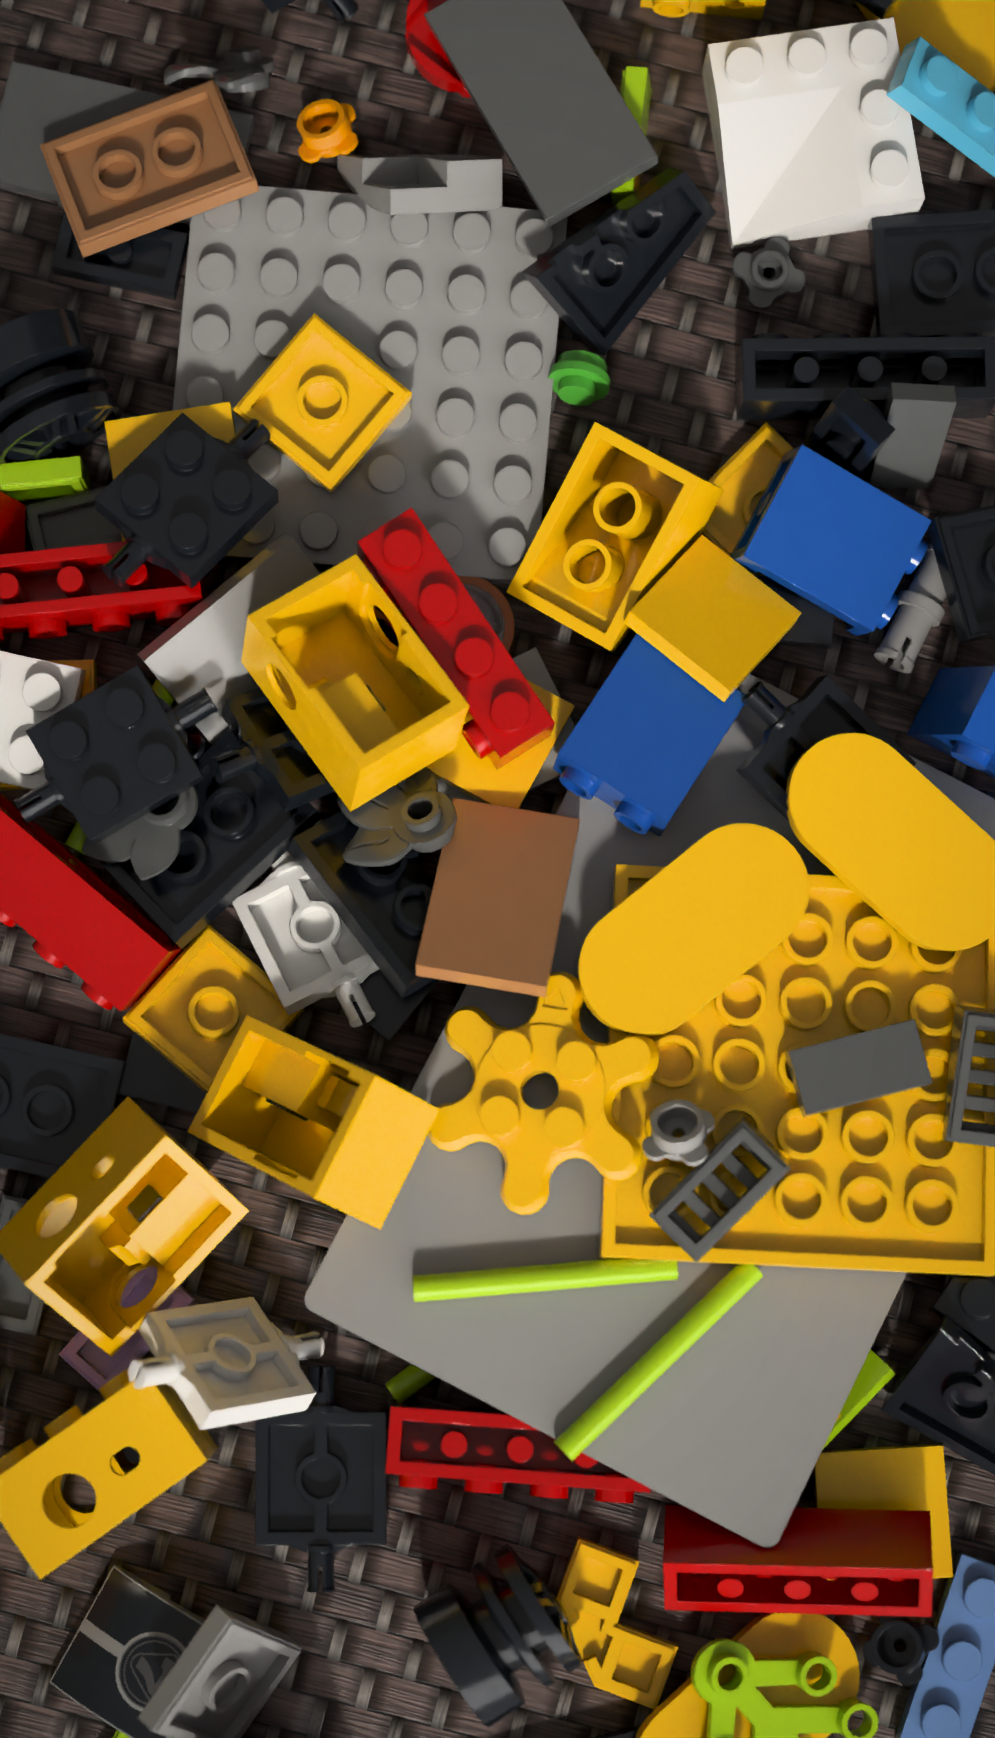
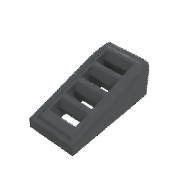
[943,1005,995,1147]
[649,1117,791,1263]

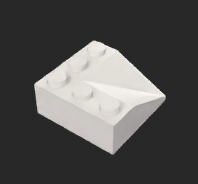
[702,17,925,249]

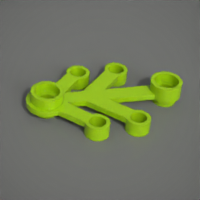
[691,1638,878,1738]

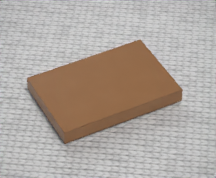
[39,79,260,258]
[415,798,580,998]

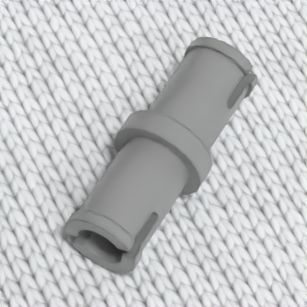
[874,544,946,673]

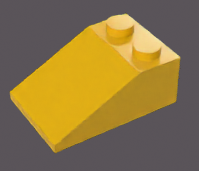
[506,422,724,652]

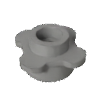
[642,1100,715,1166]

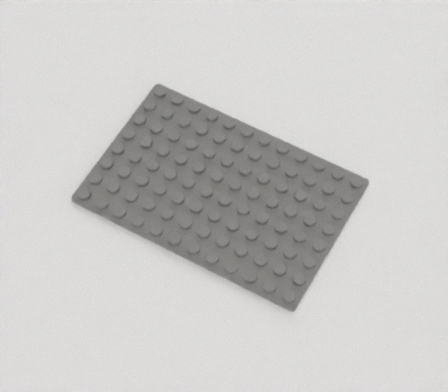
[304,674,995,1548]

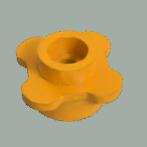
[296,99,358,163]

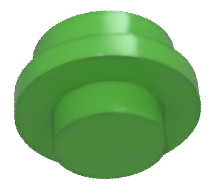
[548,350,611,406]

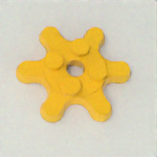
[428,971,660,1215]

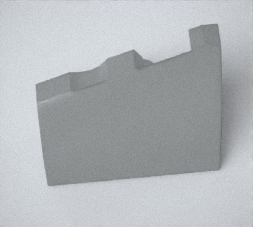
[337,154,503,215]

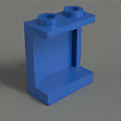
[730,445,932,636]
[553,633,746,836]

